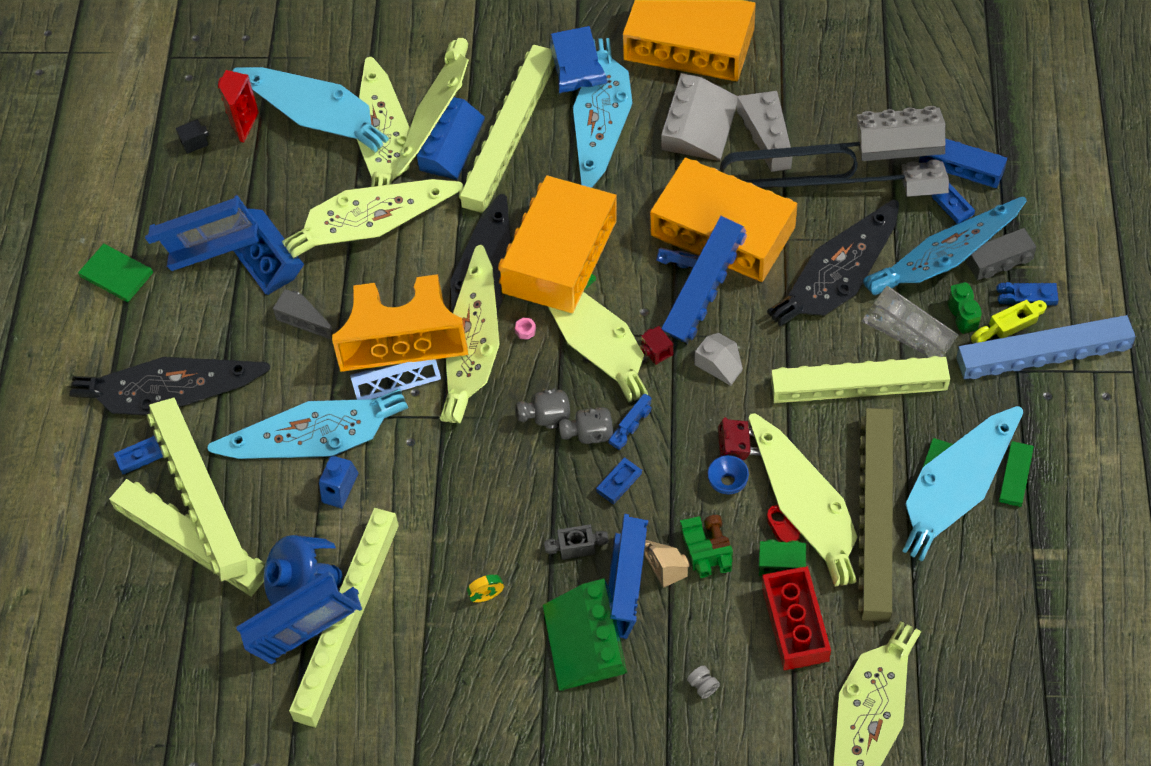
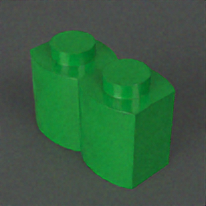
[948,282,982,334]

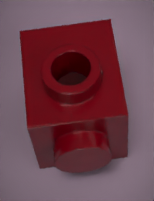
[640,326,673,365]

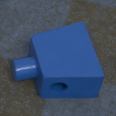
[319,456,359,509]

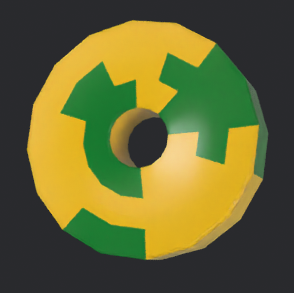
[467,574,504,602]

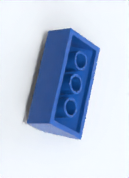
[417,97,485,180]
[232,208,304,294]

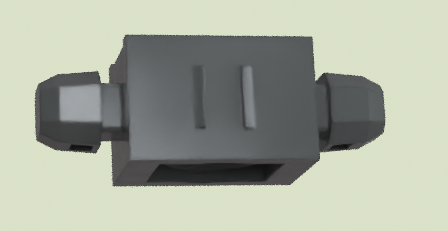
[544,524,608,560]

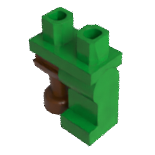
[680,515,733,578]

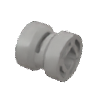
[687,665,720,699]

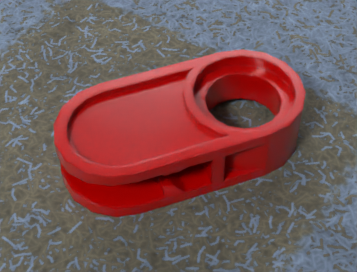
[767,505,799,542]

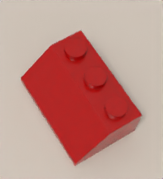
[218,70,259,143]

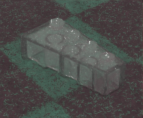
[861,286,958,357]

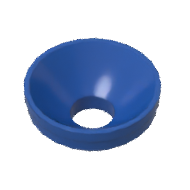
[708,455,749,495]

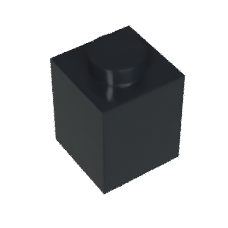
[176,119,209,154]

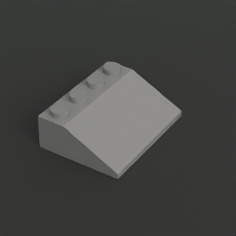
[661,73,737,161]

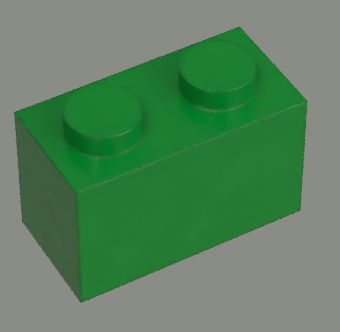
[759,540,806,576]

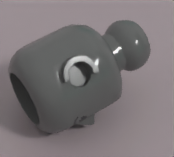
[515,388,570,428]
[559,407,613,444]

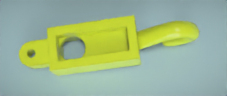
[971,300,1047,343]

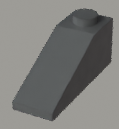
[273,289,333,340]

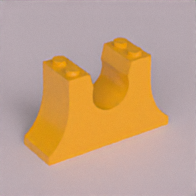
[332,274,469,372]

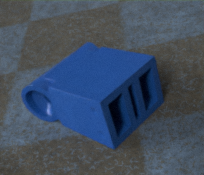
[550,26,607,94]

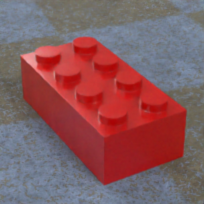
[762,566,831,671]

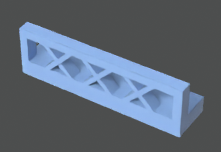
[350,359,441,400]

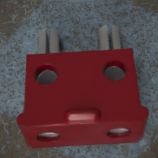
[718,417,761,460]

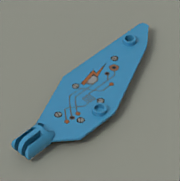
[863,197,1027,295]

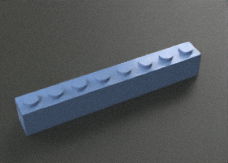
[956,315,1136,379]

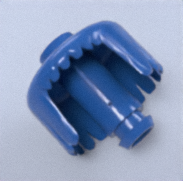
[264,535,343,605]

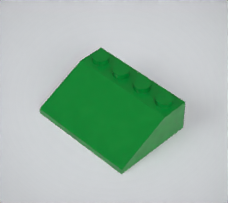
[543,579,627,691]

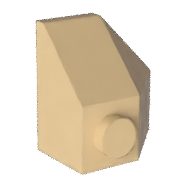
[644,540,689,588]

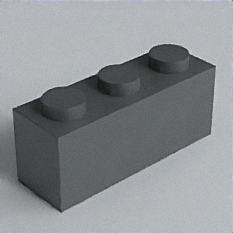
[965,228,1036,280]

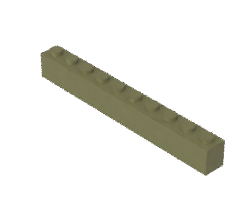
[858,408,893,622]

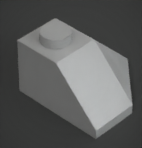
[695,333,743,386]

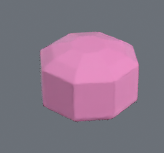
[515,318,536,340]

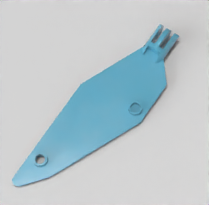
[902,406,1023,561]

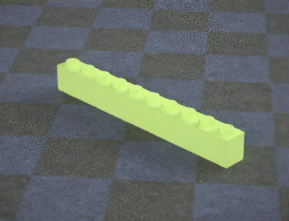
[459,45,555,213]
[147,398,247,581]
[289,508,399,728]

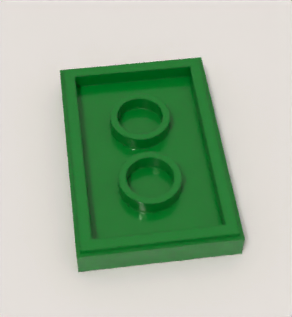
[78,243,153,302]

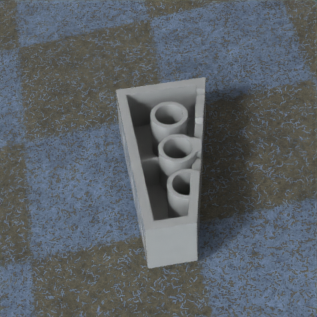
[737,91,792,172]

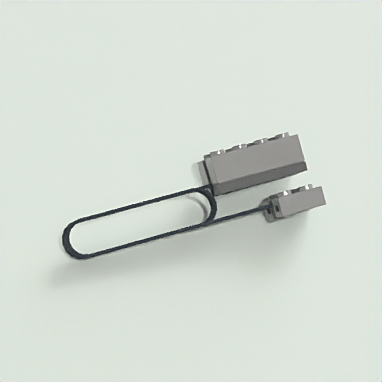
[720,106,949,197]

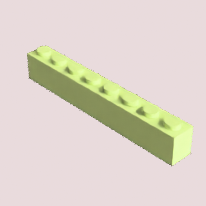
[771,356,950,403]
[109,479,265,597]

